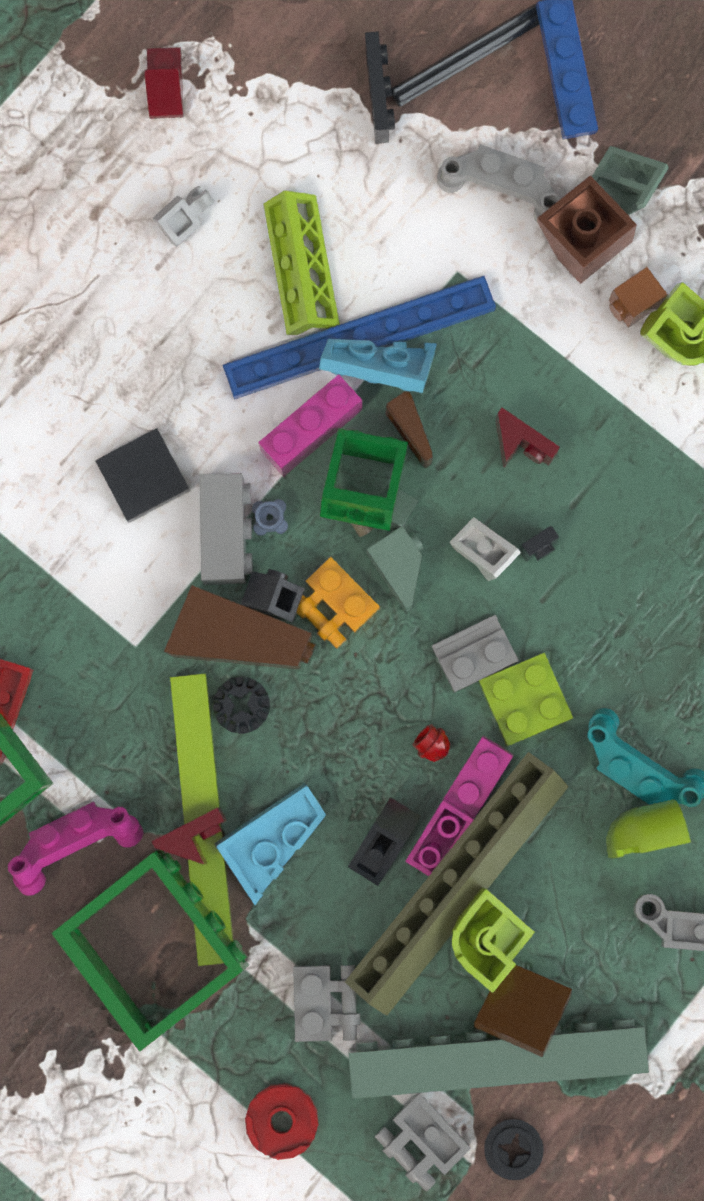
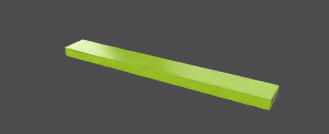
[170,673,233,966]

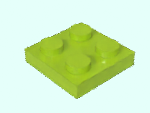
[478,653,573,747]

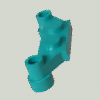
[587,708,704,807]

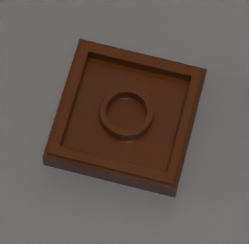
[474,965,572,1057]

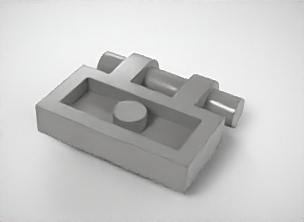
[293,965,361,1042]
[374,1093,471,1192]

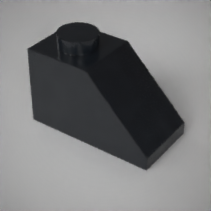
[348,797,421,886]

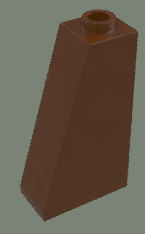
[164,585,316,670]

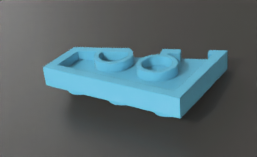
[319,339,437,393]
[214,783,326,905]

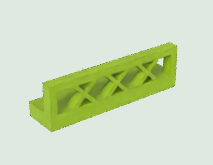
[263,190,340,335]

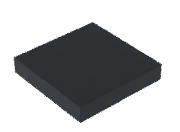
[95,428,190,523]

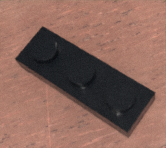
[365,31,395,144]

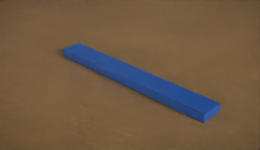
[222,275,496,400]

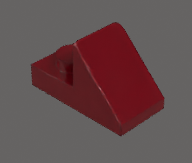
[144,47,184,119]
[495,408,560,468]
[152,808,227,864]

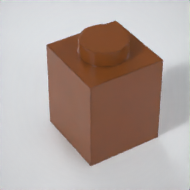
[608,267,668,328]

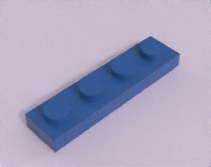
[536,0,598,140]

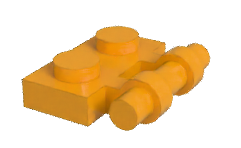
[296,557,380,649]

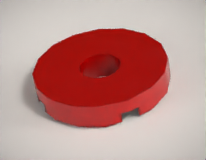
[245,1083,319,1160]

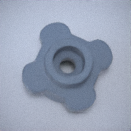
[252,499,288,536]

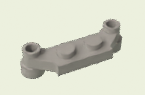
[437,144,560,223]
[633,894,704,951]

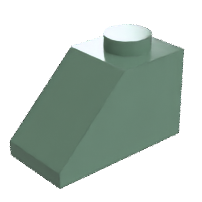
[367,526,424,613]

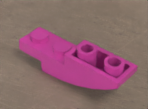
[405,736,514,876]

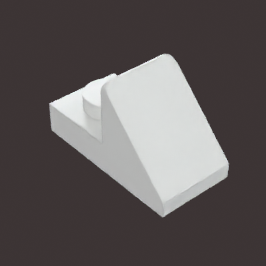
[450,517,521,581]

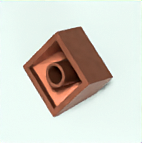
[537,175,637,284]

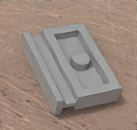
[431,615,519,693]

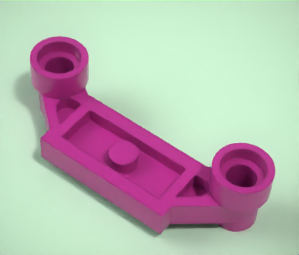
[8,801,144,896]

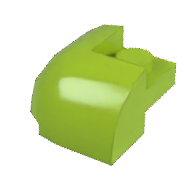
[640,282,704,366]
[606,799,691,858]
[452,887,535,993]

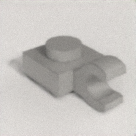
[153,186,215,247]

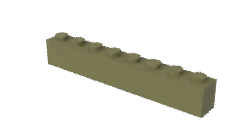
[345,752,569,1016]

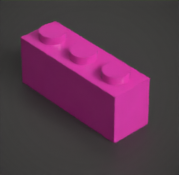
[258,374,362,477]

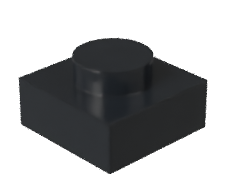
[519,526,559,562]

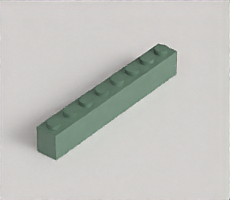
[348,1018,649,1099]

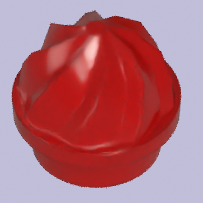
[413,724,450,762]

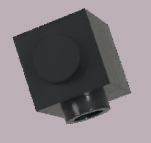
[240,569,304,622]

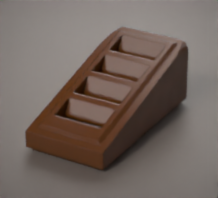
[385,391,433,468]

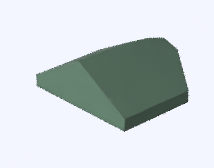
[592,146,669,215]

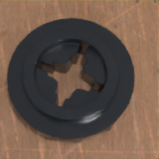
[213,677,270,734]
[484,1119,544,1180]

